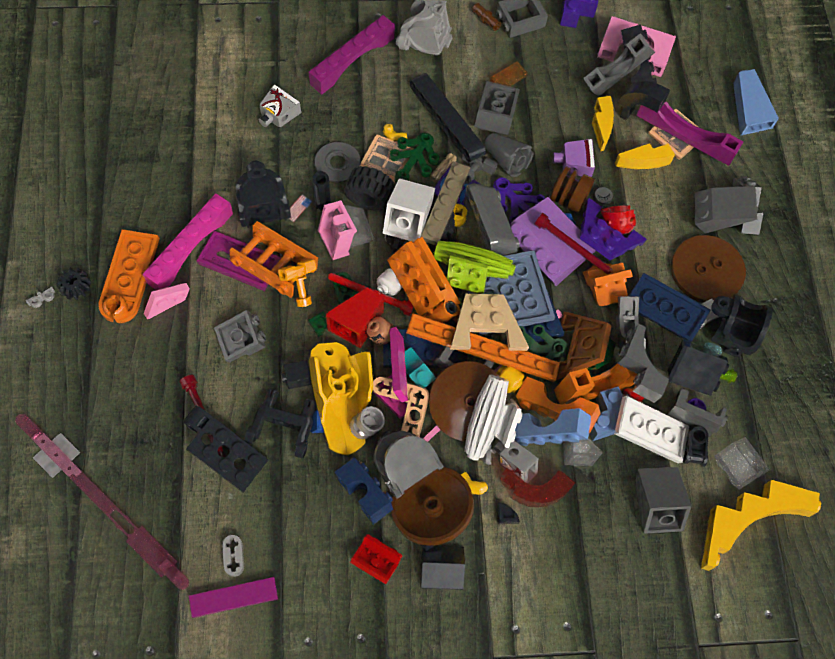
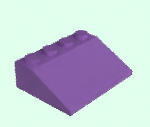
[510,197,596,286]

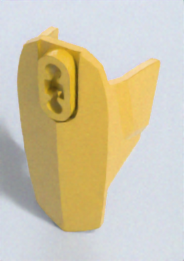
[309,342,373,456]

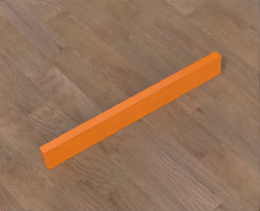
[406,313,560,382]

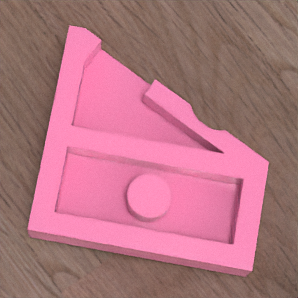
[144,283,190,319]

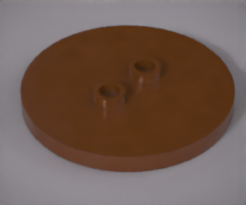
[671,235,746,303]

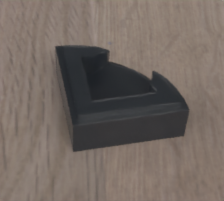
[497,503,520,524]

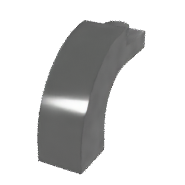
[616,296,646,349]

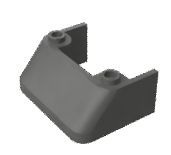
[464,183,520,256]

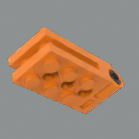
[387,237,461,324]

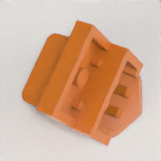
[583,263,633,306]

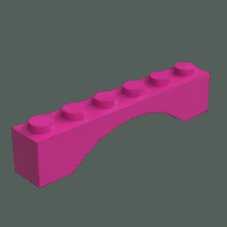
[143,193,233,290]

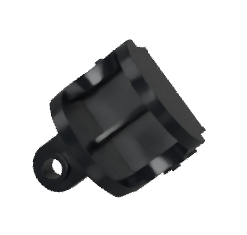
[236,160,291,228]
[711,293,773,358]

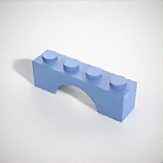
[514,408,591,446]

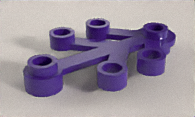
[493,177,545,224]

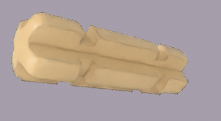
[430,153,457,183]

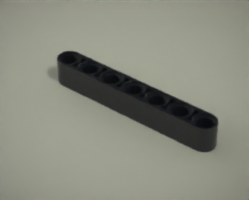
[409,73,486,162]

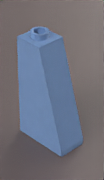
[733,69,779,135]

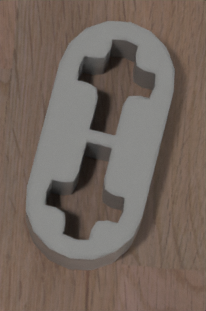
[223,535,244,577]

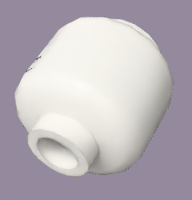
[377,268,403,296]

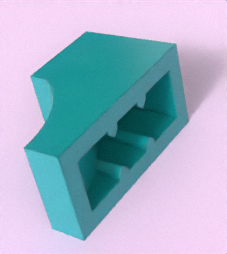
[405,347,436,388]

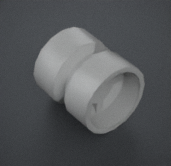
[350,406,385,439]

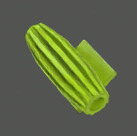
[434,241,516,294]

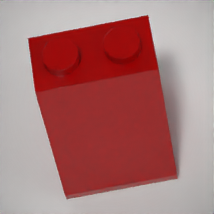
[326,288,384,349]

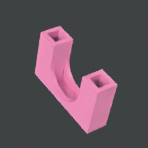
[597,16,676,77]

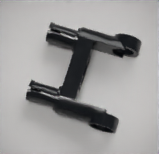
[244,388,317,459]

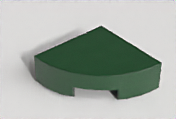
[308,311,327,337]

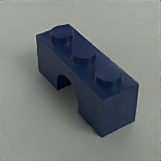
[335,457,393,525]

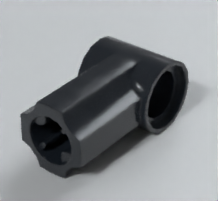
[313,171,331,211]

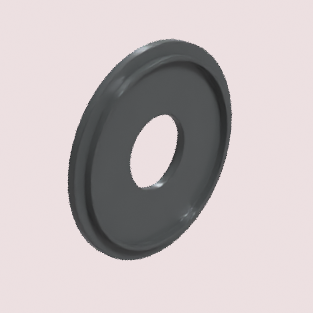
[315,142,361,182]

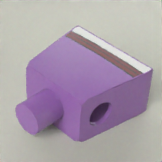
[552,139,595,177]

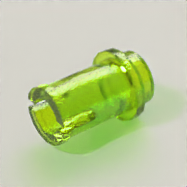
[720,369,737,384]

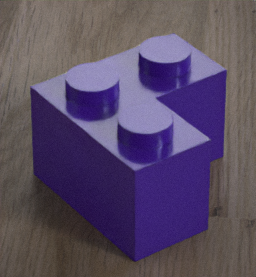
[560,0,598,28]

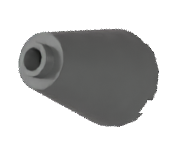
[484,133,533,177]

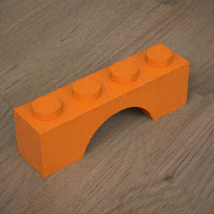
[516,377,601,433]

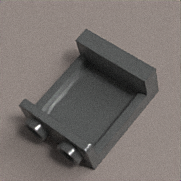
[666,389,728,437]

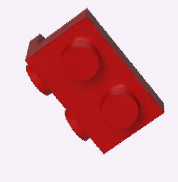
[350,534,402,584]

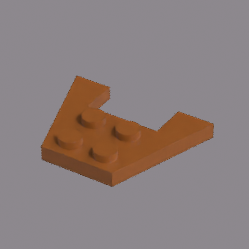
[550,311,612,382]

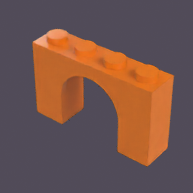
[554,363,637,405]

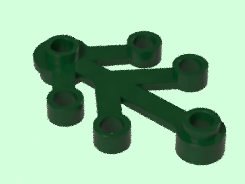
[389,133,440,184]
[519,324,568,375]

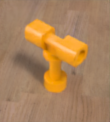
[278,259,316,307]

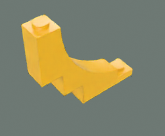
[701,480,821,571]

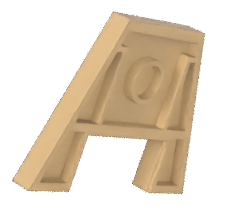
[450,294,529,351]

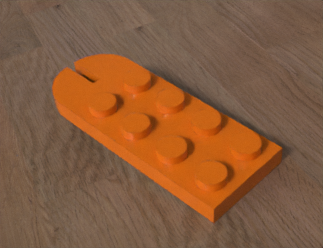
[99,229,160,323]

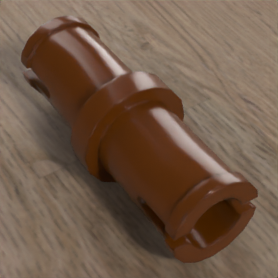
[472,3,501,31]

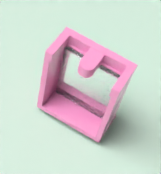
[318,201,357,260]

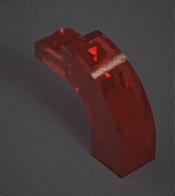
[500,468,575,507]

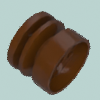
[551,166,595,213]

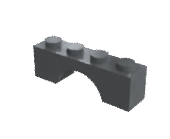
[583,33,655,97]

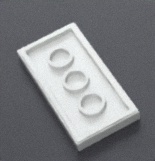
[614,396,689,463]

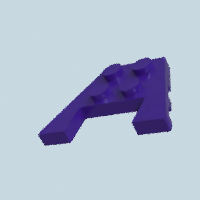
[579,198,647,260]

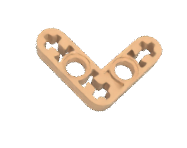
[373,377,429,437]

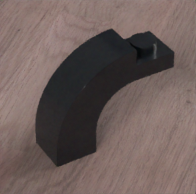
[617,81,670,121]

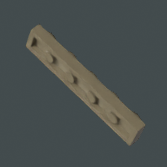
[421,161,470,246]

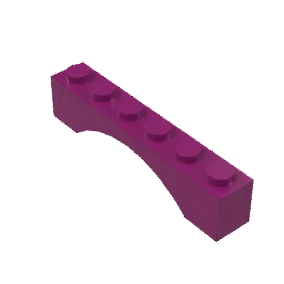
[309,15,395,95]
[636,101,743,166]

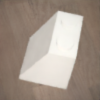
[383,179,435,242]

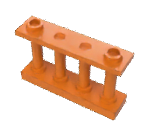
[230,221,318,298]

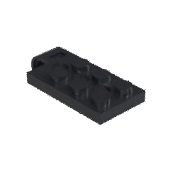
[183,405,269,493]

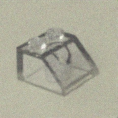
[714,437,770,490]

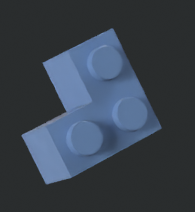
[589,386,623,441]

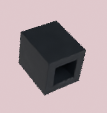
[281,360,312,389]

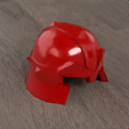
[600,205,636,234]

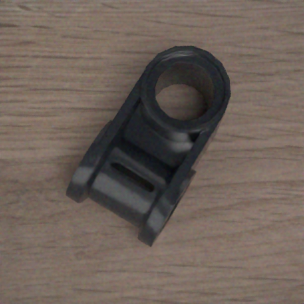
[683,426,709,467]

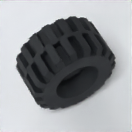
[344,166,395,211]

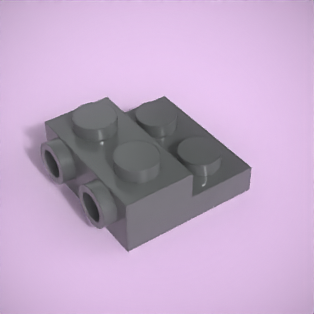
[214,310,267,363]

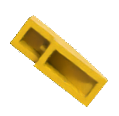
[592,96,614,152]
[615,143,675,169]

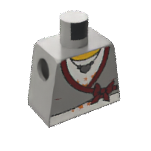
[259,85,301,127]
[494,441,538,487]

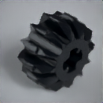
[57,267,91,300]

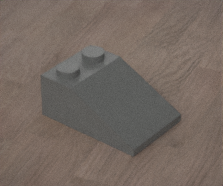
[474,81,520,135]
[695,186,758,233]

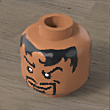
[366,317,394,345]

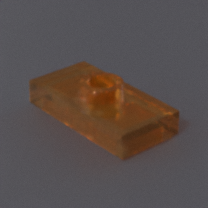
[490,61,528,87]

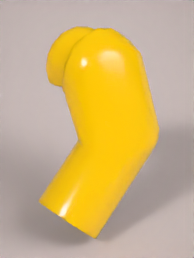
[383,124,407,142]
[461,472,488,495]

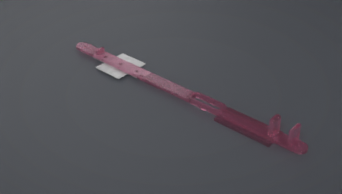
[15,414,189,590]

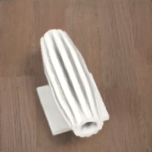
[464,375,522,460]

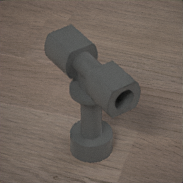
[461,155,498,184]

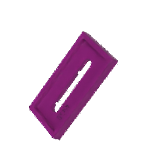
[197,231,281,291]

